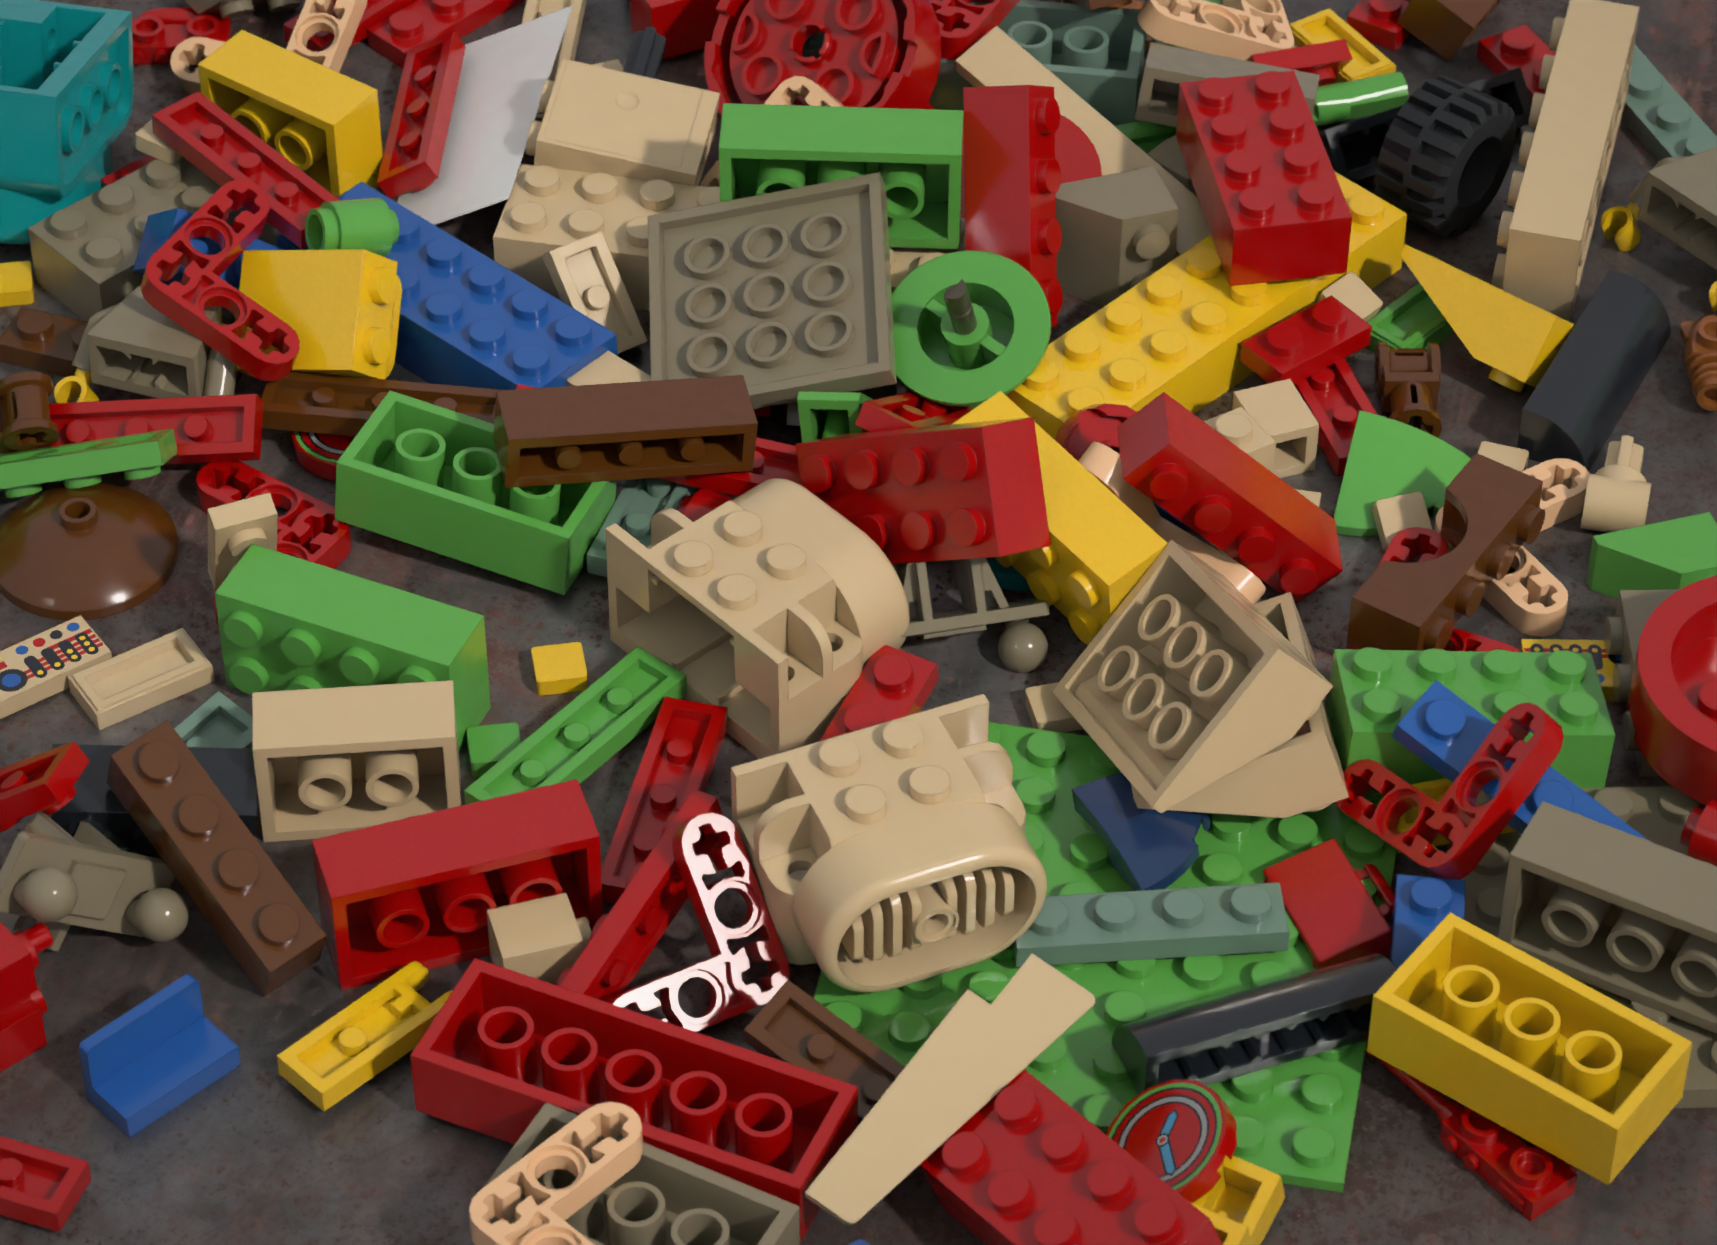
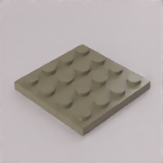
[648,172,897,409]

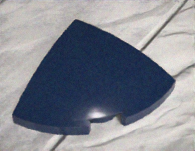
[1072,773,1210,891]

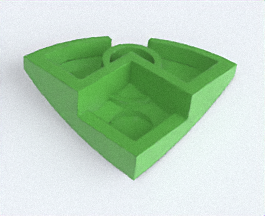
[1334,410,1471,537]

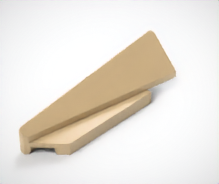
[805,953,1095,1225]

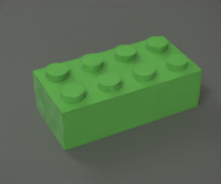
[719,103,963,249]
[335,390,617,595]
[215,544,491,754]
[1326,647,1615,794]

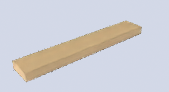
[956,26,1211,258]

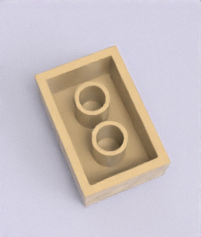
[252,680,462,842]

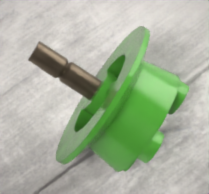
[892,250,1051,408]

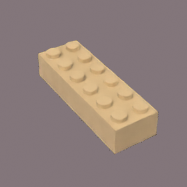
[1492,0,1640,322]

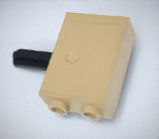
[525,26,720,186]

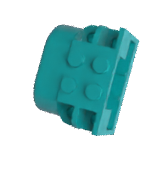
[0,0,134,244]

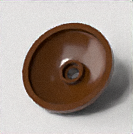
[0,482,179,621]

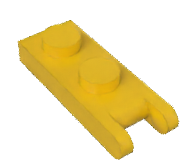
[277,961,452,1112]

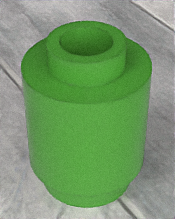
[305,198,399,257]

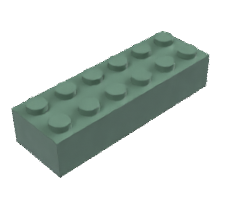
[802,0,1147,126]

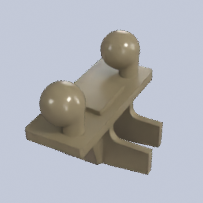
[895,558,1050,673]
[0,812,189,951]

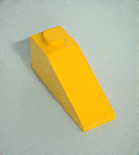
[1400,244,1575,393]

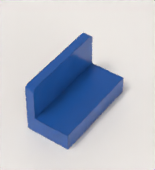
[79,974,241,1138]

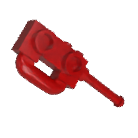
[132,7,232,65]
[1365,1041,1578,1222]

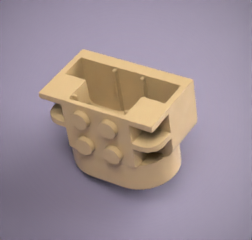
[605,478,910,759]
[731,694,1047,993]

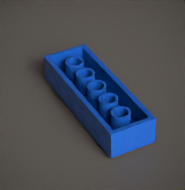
[276,181,618,390]

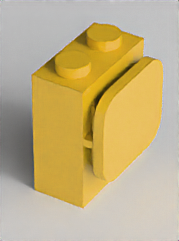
[238,249,402,380]

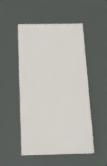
[397,5,573,225]

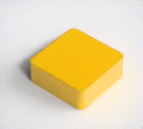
[0,261,34,307]
[531,642,588,696]

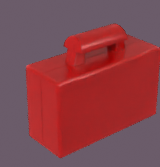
[1263,839,1395,969]

